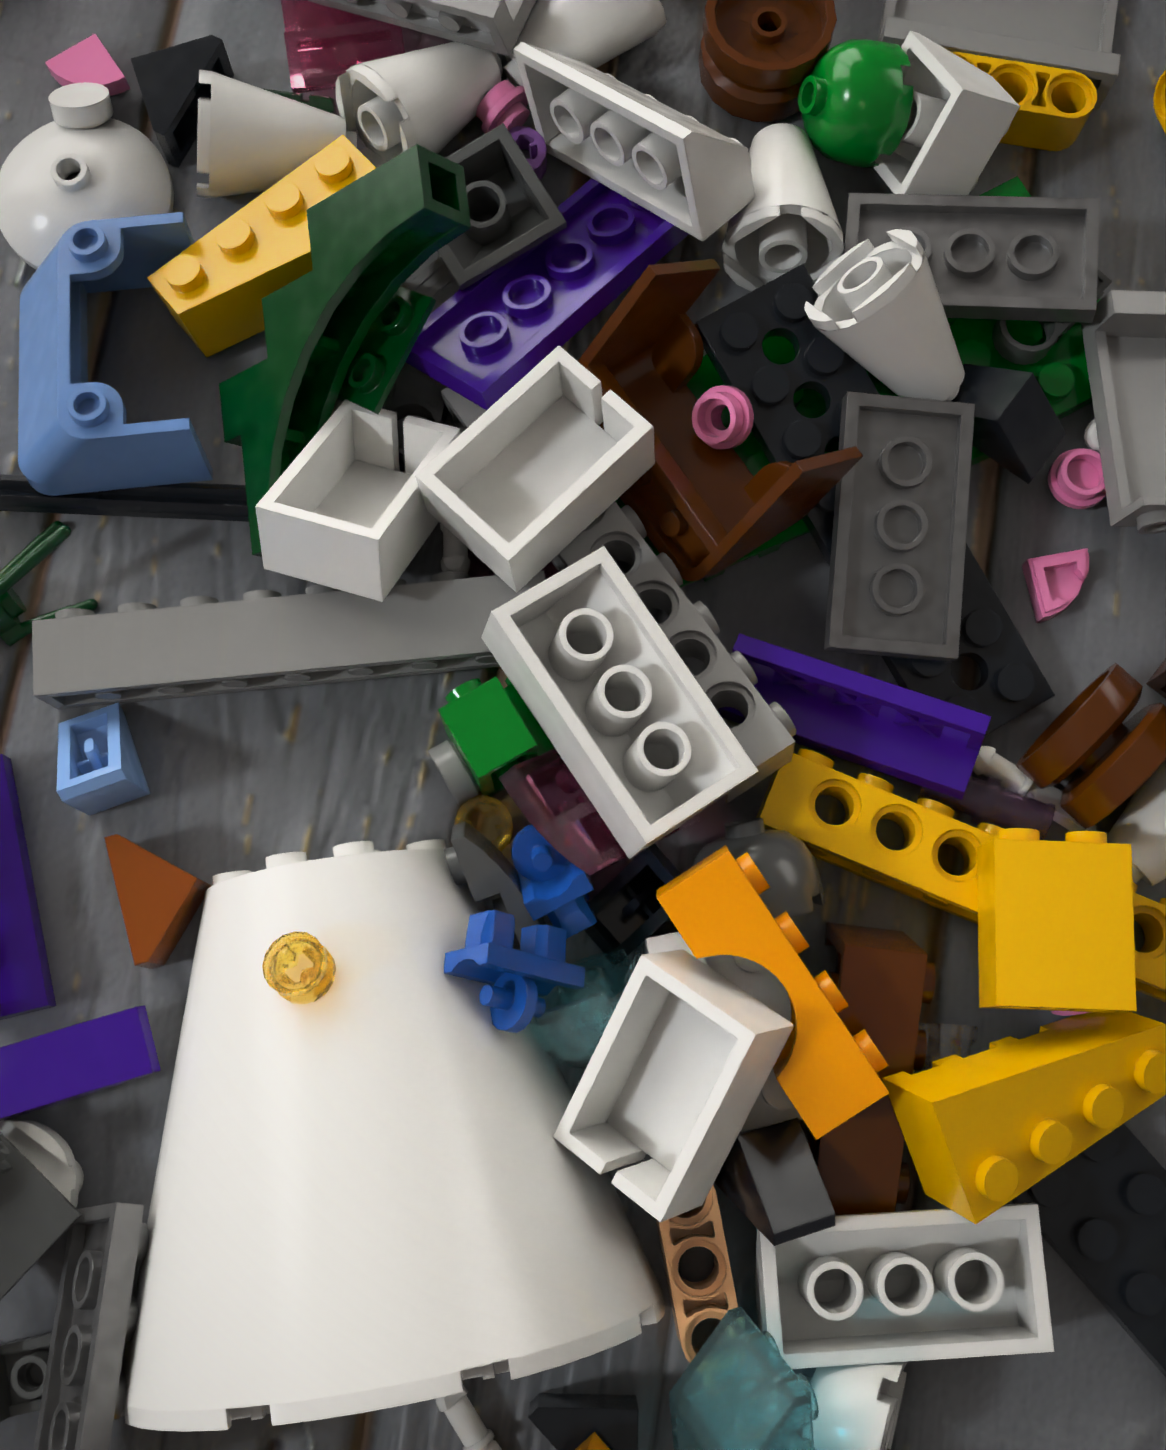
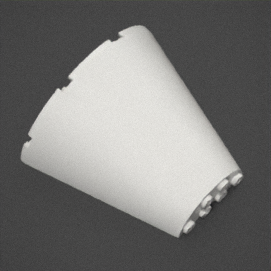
[120,839,665,1432]

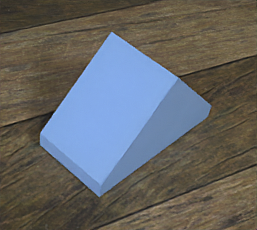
[56,702,150,816]

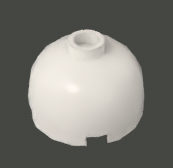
[789,1362,907,1450]

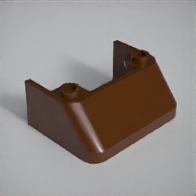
[578,259,863,581]

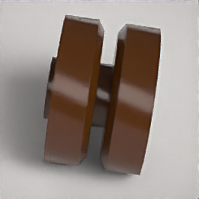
[698,0,837,122]
[1016,663,1166,829]

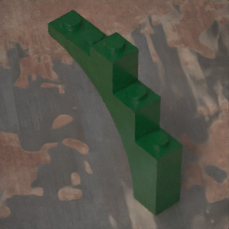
[219,144,471,557]

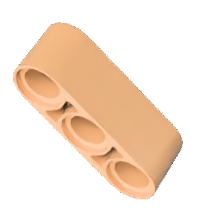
[656,1185,744,1374]

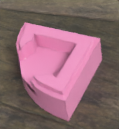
[45,34,130,96]
[1022,548,1089,623]

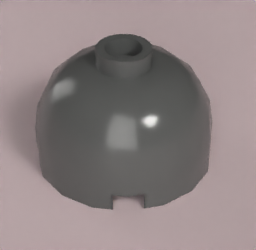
[692,818,825,918]

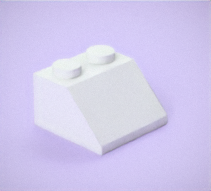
[873,31,1020,195]

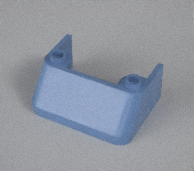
[18,212,213,496]

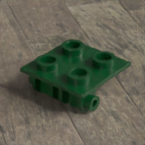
[337,286,436,414]

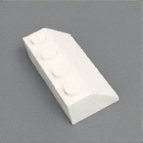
[513,42,755,242]
[481,546,758,860]
[755,1203,1054,1370]

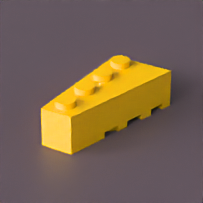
[147,135,376,358]
[882,1012,1166,1224]

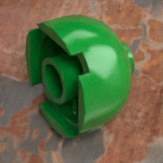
[798,39,913,168]

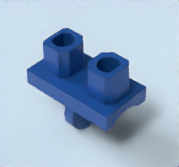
[511,823,597,939]
[444,910,585,1033]

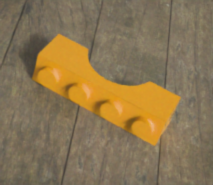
[656,845,889,1140]

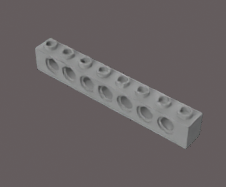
[441,387,796,803]

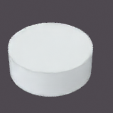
[48,82,113,130]

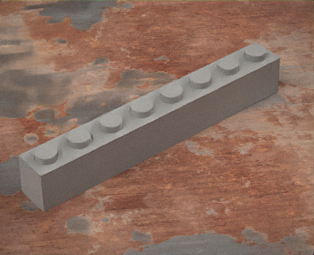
[32,571,546,709]

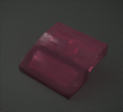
[281,0,405,93]
[499,749,680,876]

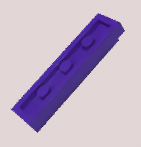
[718,633,991,800]
[0,754,56,1020]

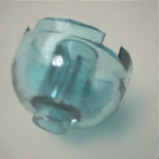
[528,949,642,1069]

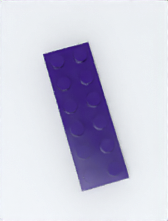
[406,178,689,411]

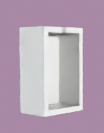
[415,346,655,593]
[255,399,460,602]
[553,949,795,1223]

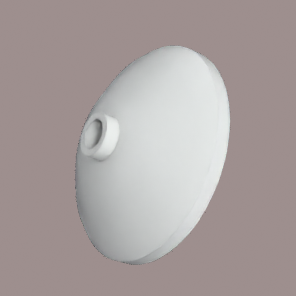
[0,118,174,270]

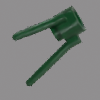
[0,521,98,647]

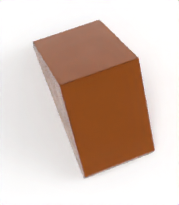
[104,834,212,969]

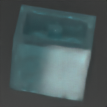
[669,1306,819,1450]

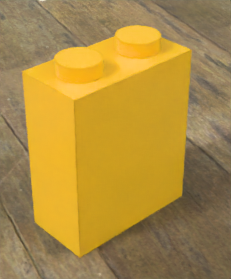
[977,828,1137,1013]

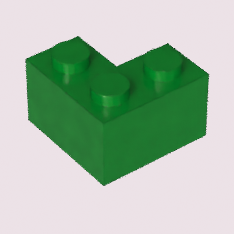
[438,676,560,800]

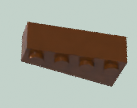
[807,922,936,1215]

